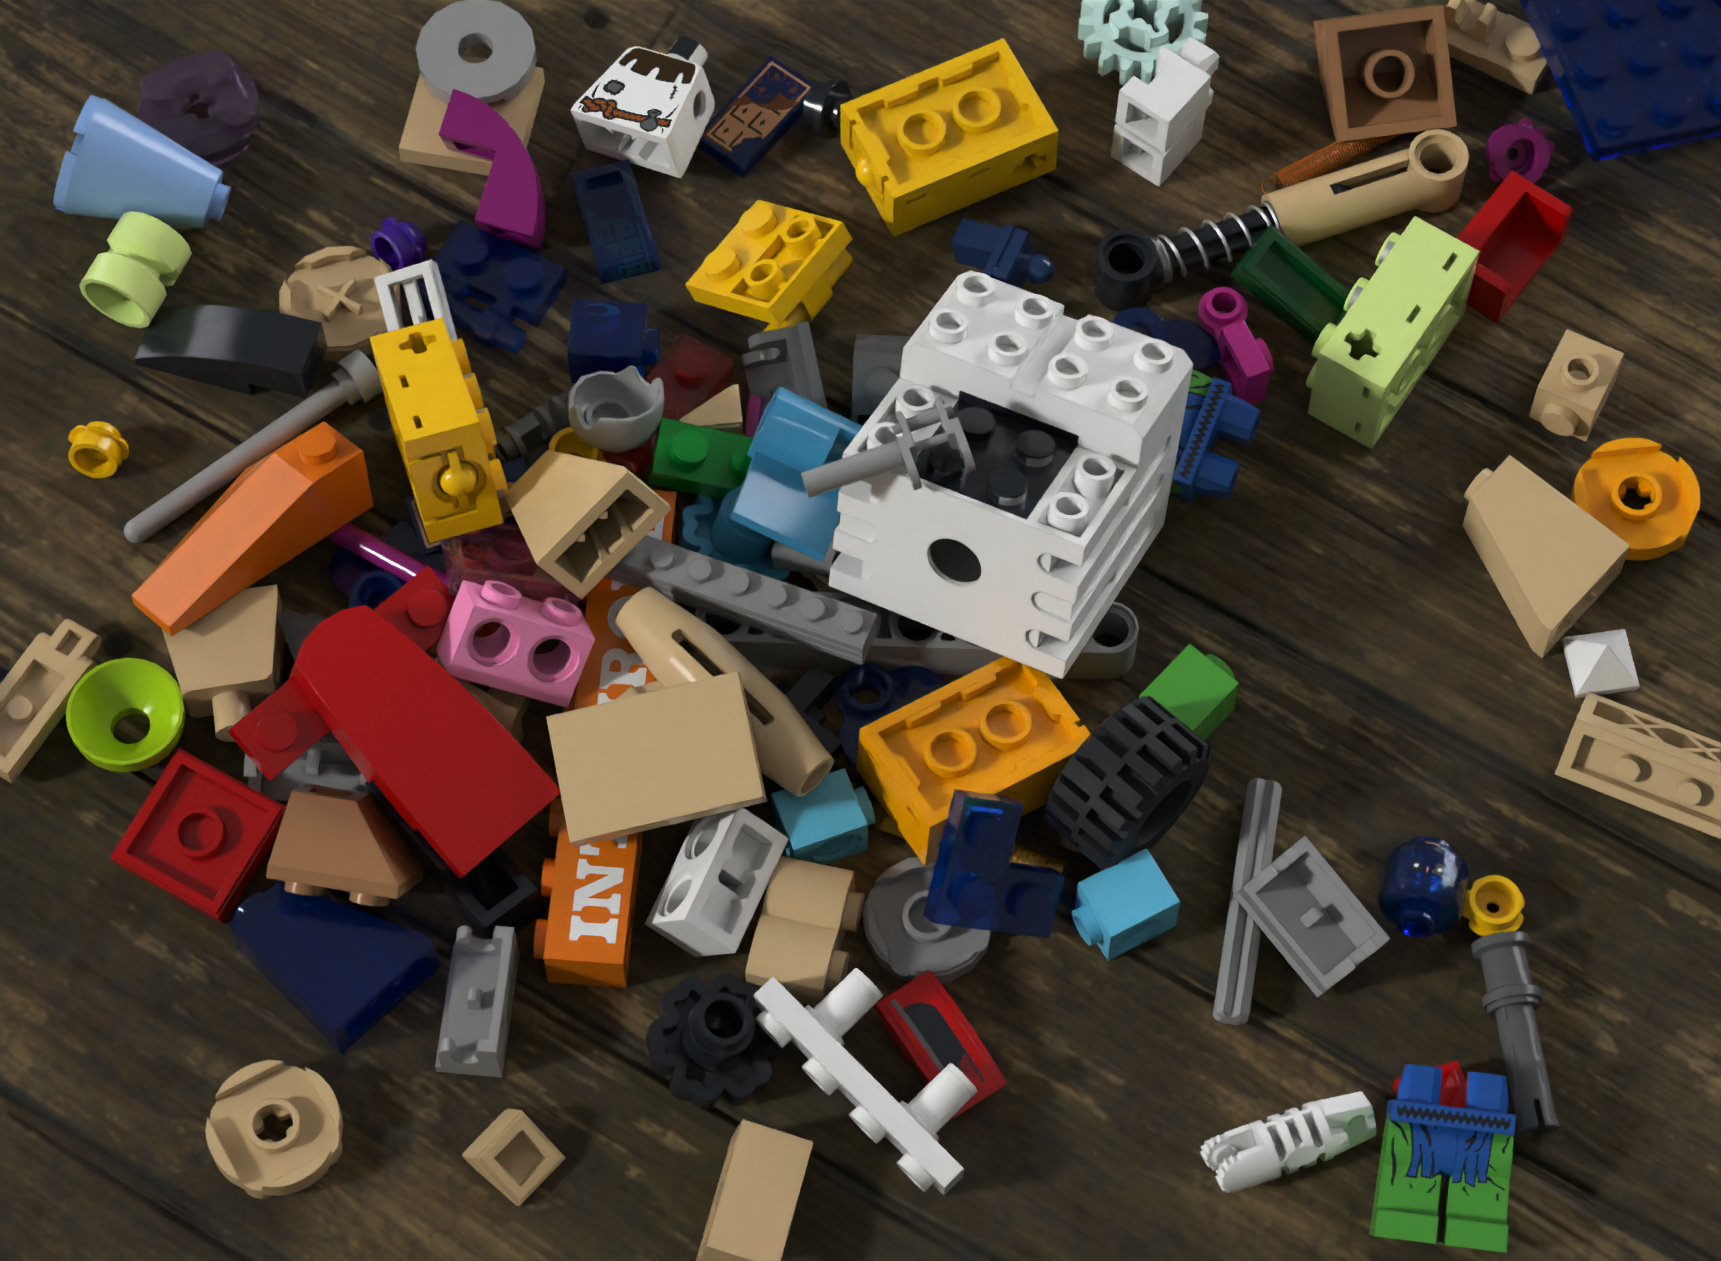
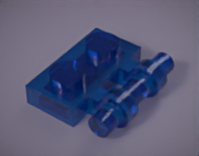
[417,220,567,353]

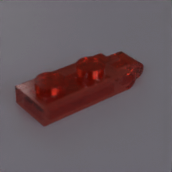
[602,332,734,477]

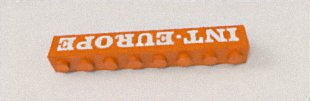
[534,490,679,988]

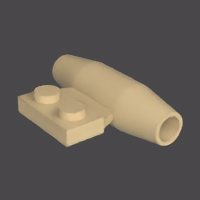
[615,587,834,825]

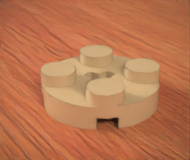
[205,1060,343,1199]

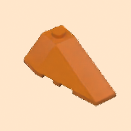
[132,421,374,636]

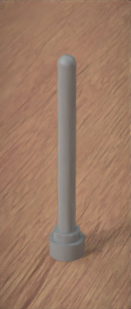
[124,349,383,544]

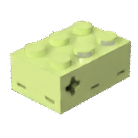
[1306,216,1480,449]

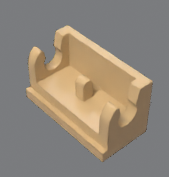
[696,1119,814,1261]

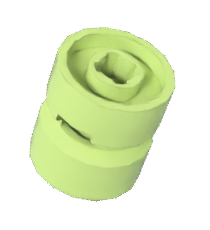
[79,211,192,328]

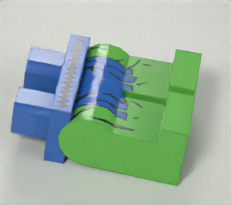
[1170,370,1261,503]
[1369,1064,1516,1253]

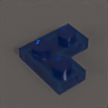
[923,789,1065,938]

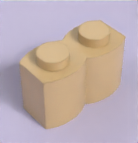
[745,856,865,1006]

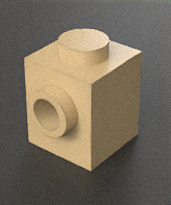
[1529,329,1624,442]

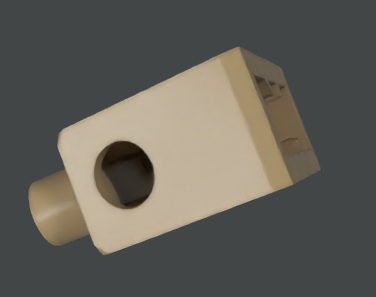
[162,584,286,742]

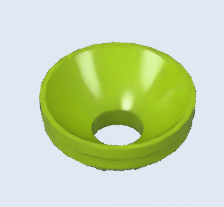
[66,658,186,773]

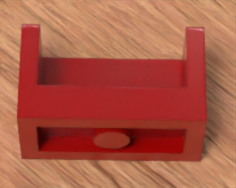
[1457,171,1573,324]

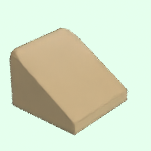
[679,384,743,436]
[462,1108,566,1206]

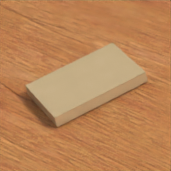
[546,671,767,847]

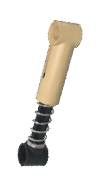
[1093,129,1469,313]

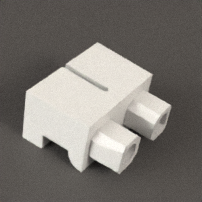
[1111,38,1219,187]

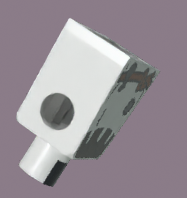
[571,36,715,178]

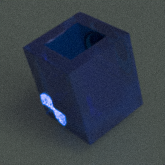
[567,299,660,383]

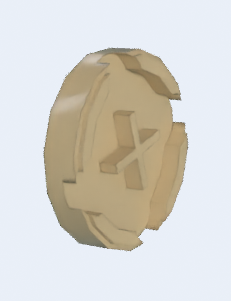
[279,246,402,362]

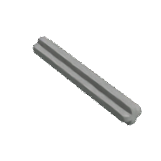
[1213,778,1282,1026]

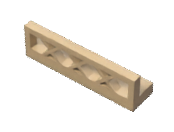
[1555,691,1721,839]

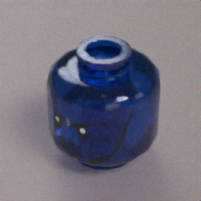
[1378,836,1469,938]

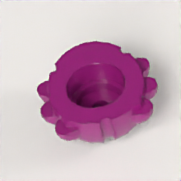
[1485,118,1555,184]

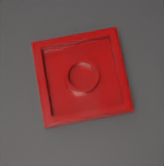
[109,748,286,924]

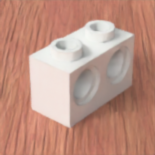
[645,807,789,957]

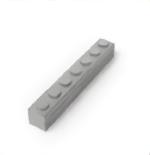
[605,535,877,665]

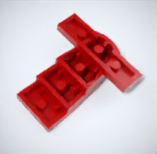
[228,565,560,880]

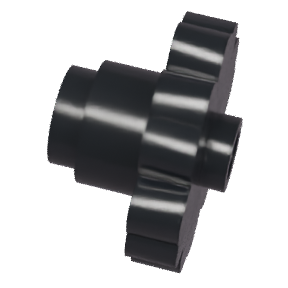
[645,973,783,1109]

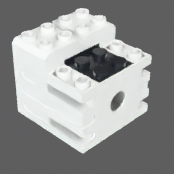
[828,270,1193,679]

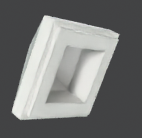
[1561,629,1640,698]

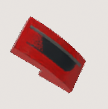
[873,970,1008,1119]

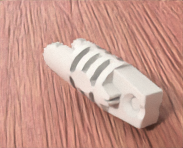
[1200,1091,1376,1193]

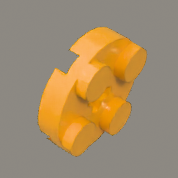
[1570,438,1700,561]

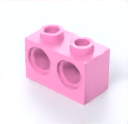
[436,580,595,708]

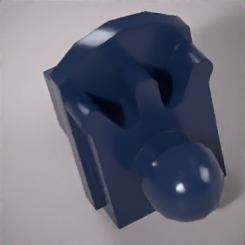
[951,218,1055,289]

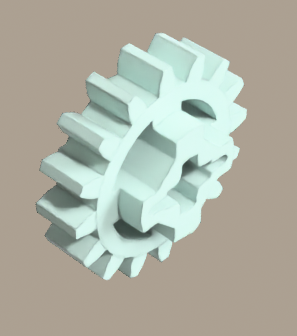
[1078,0,1208,86]

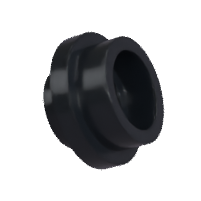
[803,78,854,139]

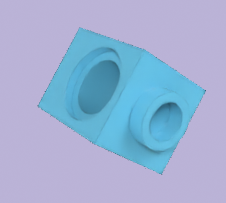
[771,768,876,865]
[1072,848,1180,961]

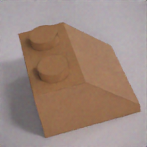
[1313,5,1457,142]

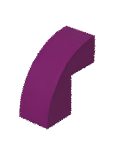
[439,89,546,250]

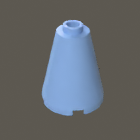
[53,95,231,229]

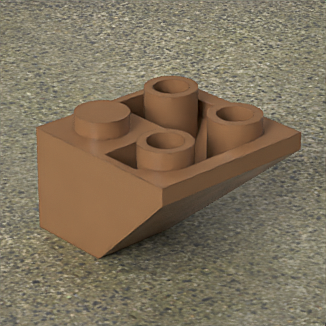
[266,783,425,906]

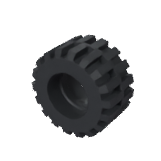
[1044,696,1213,870]

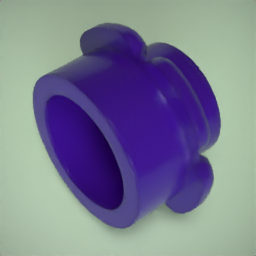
[371,216,426,271]

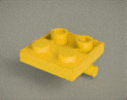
[685,200,853,332]

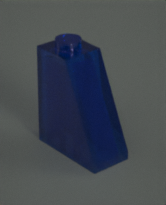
[228,881,440,1055]

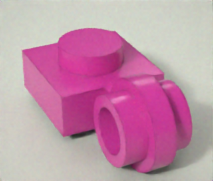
[1198,287,1274,405]

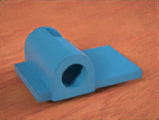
[729,386,863,562]

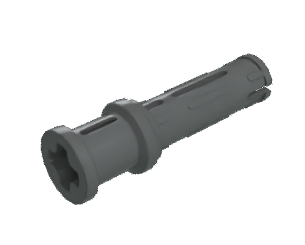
[1471,931,1560,1138]

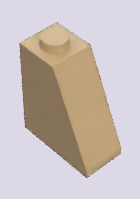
[505,450,672,600]
[1462,455,1630,658]

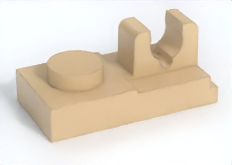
[1444,0,1562,95]

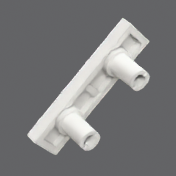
[754,968,978,1195]

